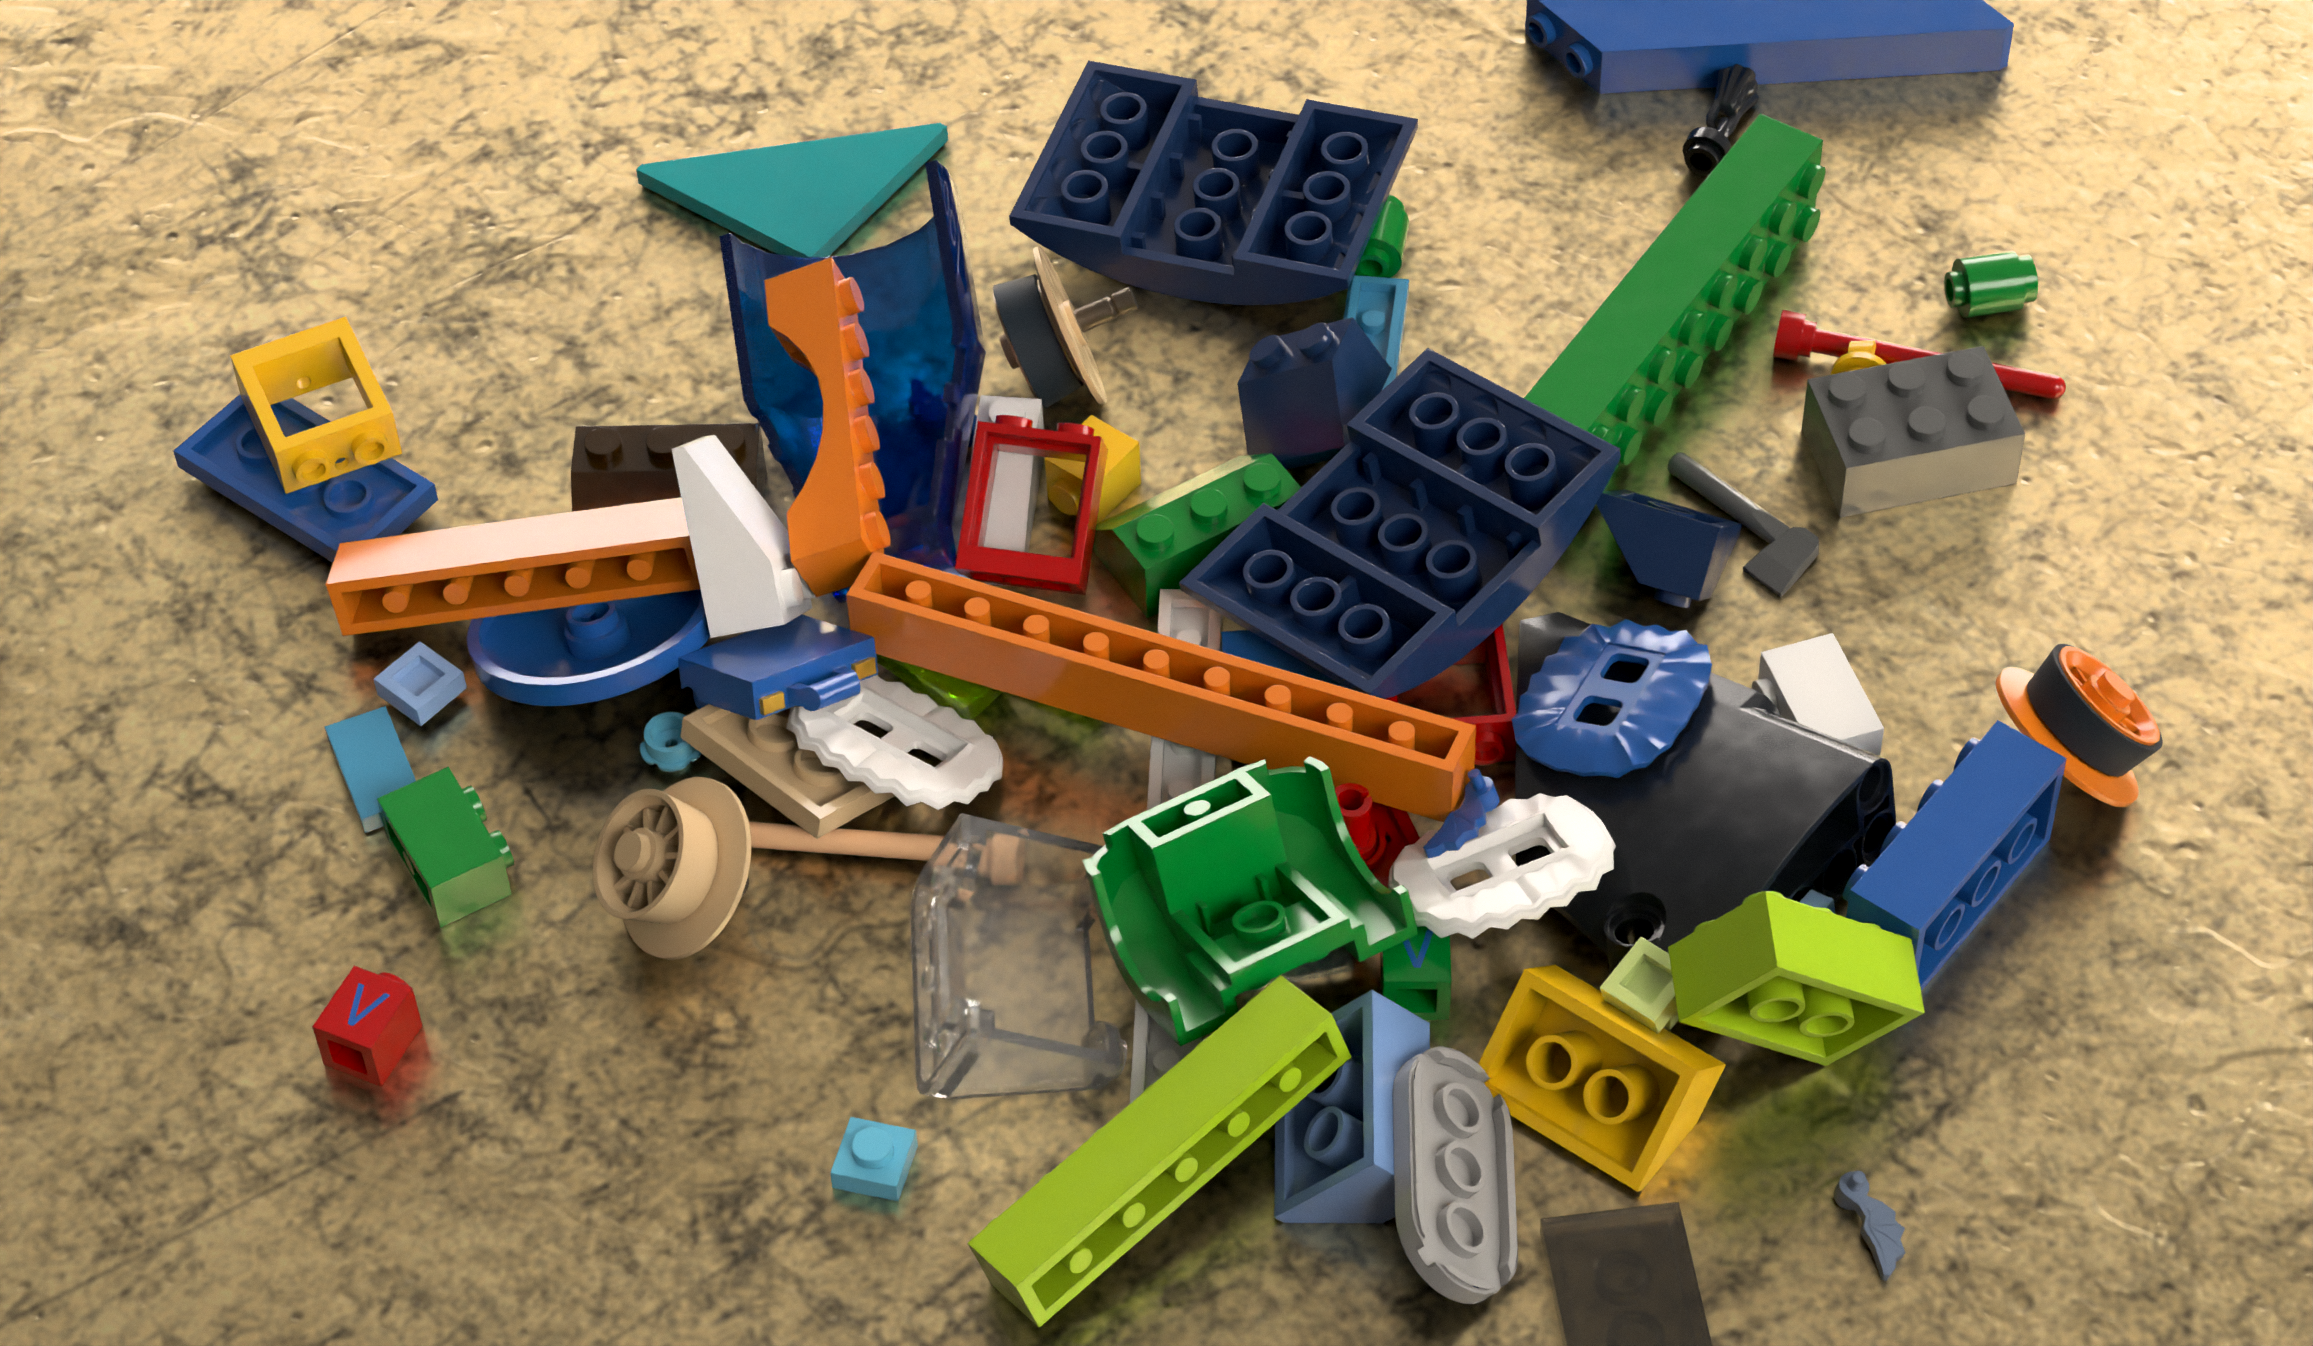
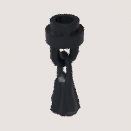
[1682,64,1759,176]

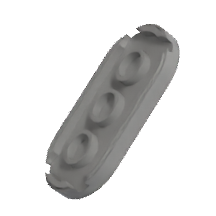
[1393,1046,1518,1304]

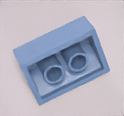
[1274,990,1430,1223]

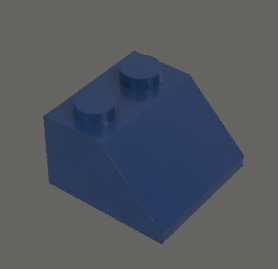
[1237,317,1392,470]

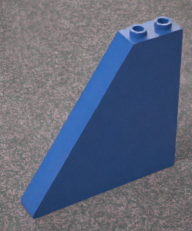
[1525,0,2014,94]

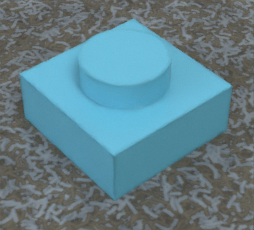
[830,1117,918,1202]

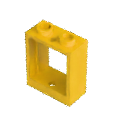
[230,316,402,494]

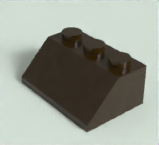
[571,423,767,512]

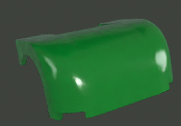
[1082,756,1418,1047]

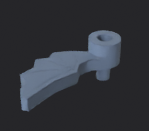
[1833,1171,1906,1281]

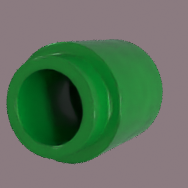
[1354,194,1409,278]
[1944,251,2038,318]

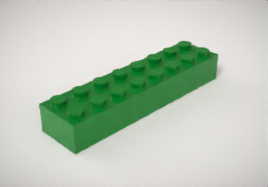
[1524,113,1826,492]

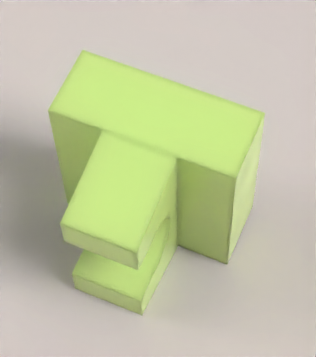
[1600,937,1679,1034]

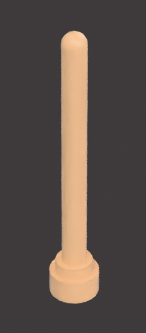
[749,822,1025,881]

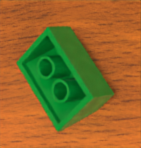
[1093,453,1301,618]

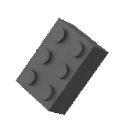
[1802,346,2025,518]

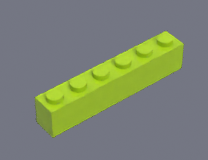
[967,975,1351,1328]

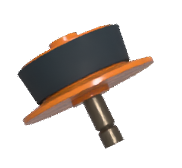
[1996,644,2163,807]

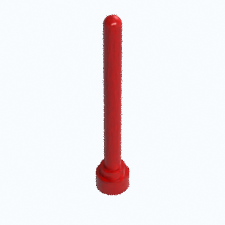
[1773,310,2066,399]

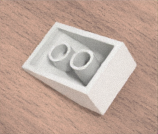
[672,435,816,638]

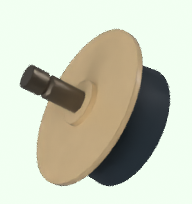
[992,246,1139,408]

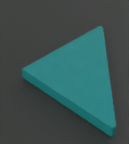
[636,123,948,267]

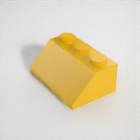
[1478,965,1726,1192]

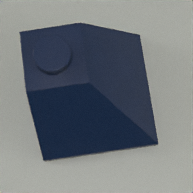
[1596,489,1742,608]

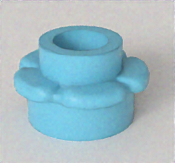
[640,712,702,772]

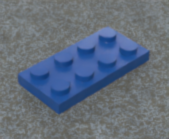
[173,394,438,562]

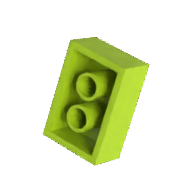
[1668,891,1925,1066]

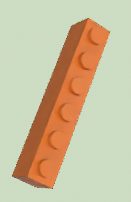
[325,497,700,636]

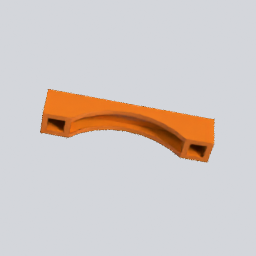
[764,257,891,597]

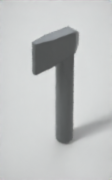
[1667,452,1819,597]

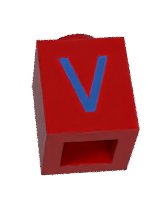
[312,965,423,1087]

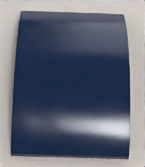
[1009,60,1418,305]
[1179,348,1621,699]

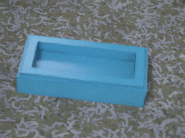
[325,706,416,833]

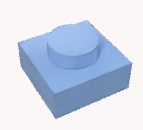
[373,641,467,726]

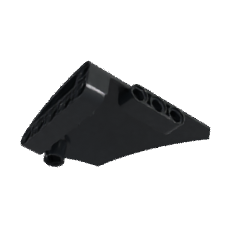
[1515,612,1896,975]

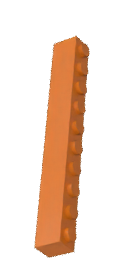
[846,551,1476,822]

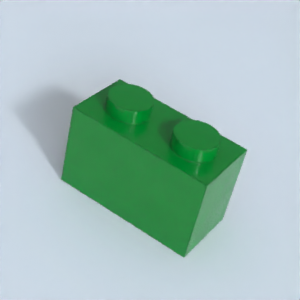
[377,767,514,928]

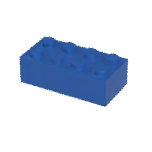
[1843,720,2067,991]

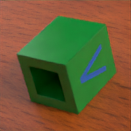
[1380,926,1452,1020]

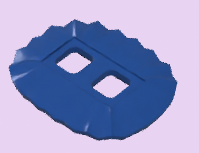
[1511,619,1712,778]

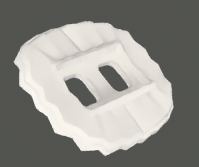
[786,675,1003,810]
[1388,793,1616,939]

